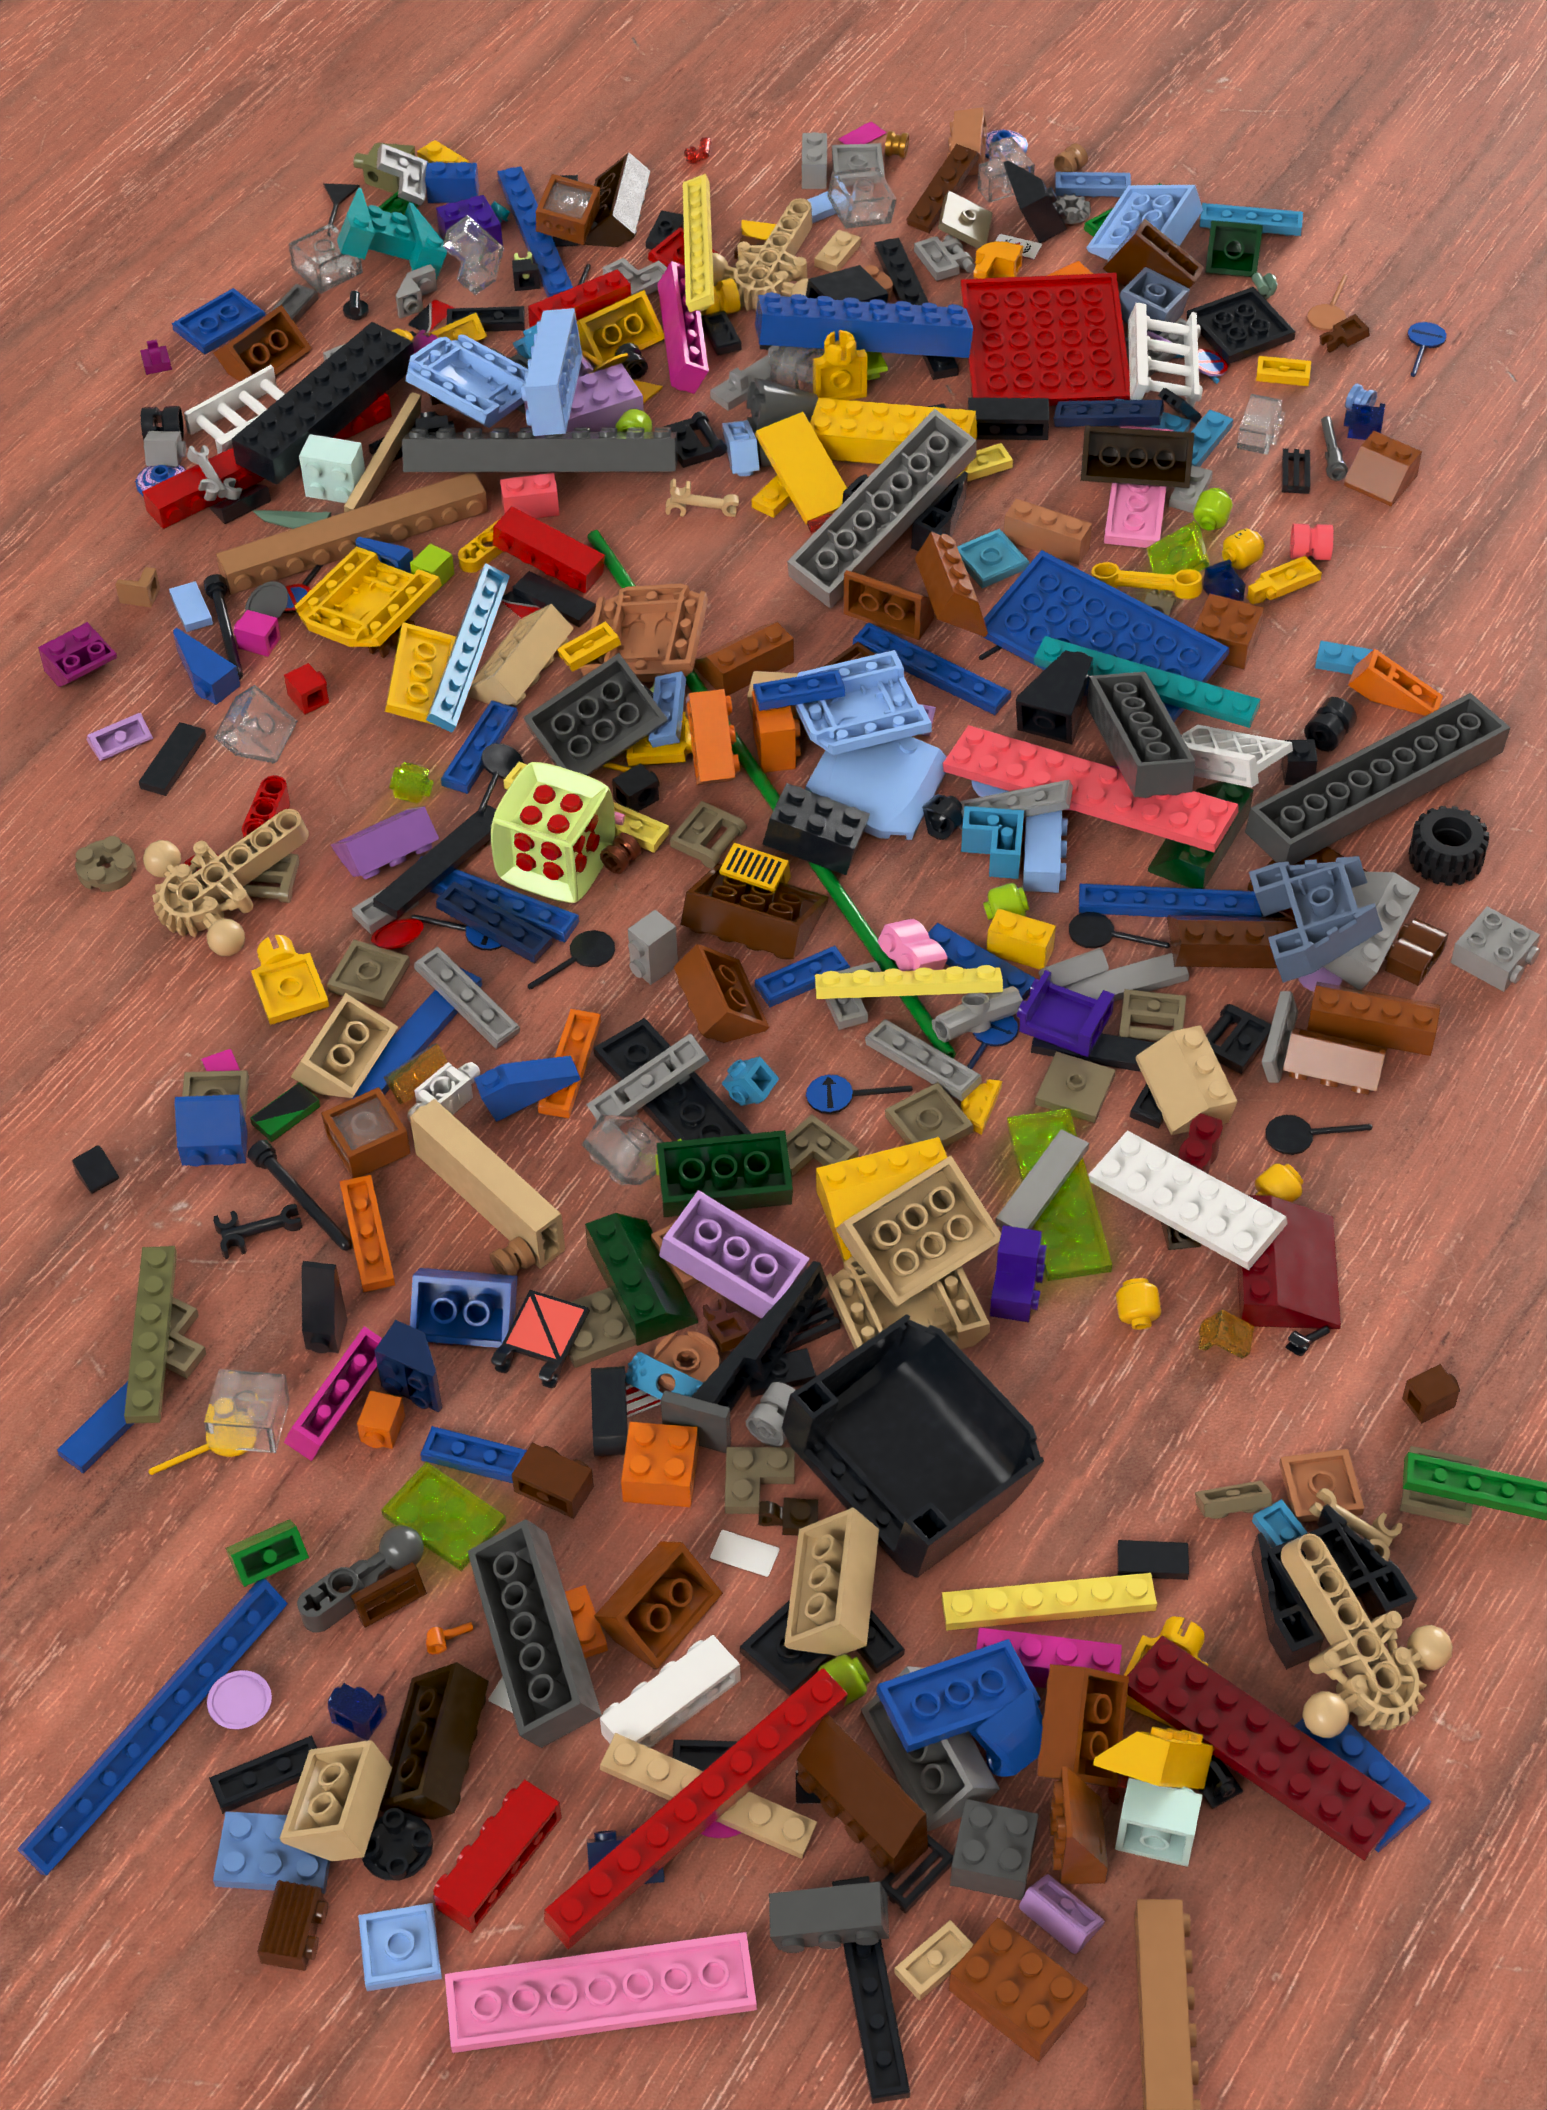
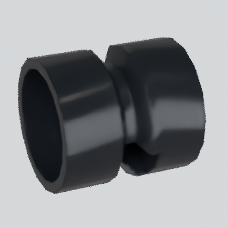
[141,406,184,441]
[1304,697,1357,752]

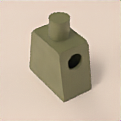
[353,143,416,194]

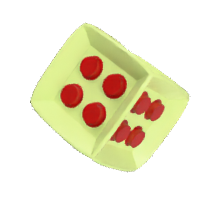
[490,762,615,903]

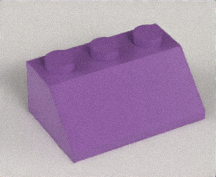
[331,806,439,879]

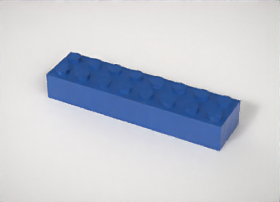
[755,292,973,358]

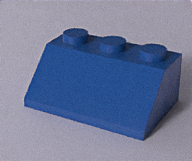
[410,1268,518,1348]

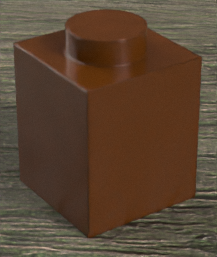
[1402,1364,1460,1424]

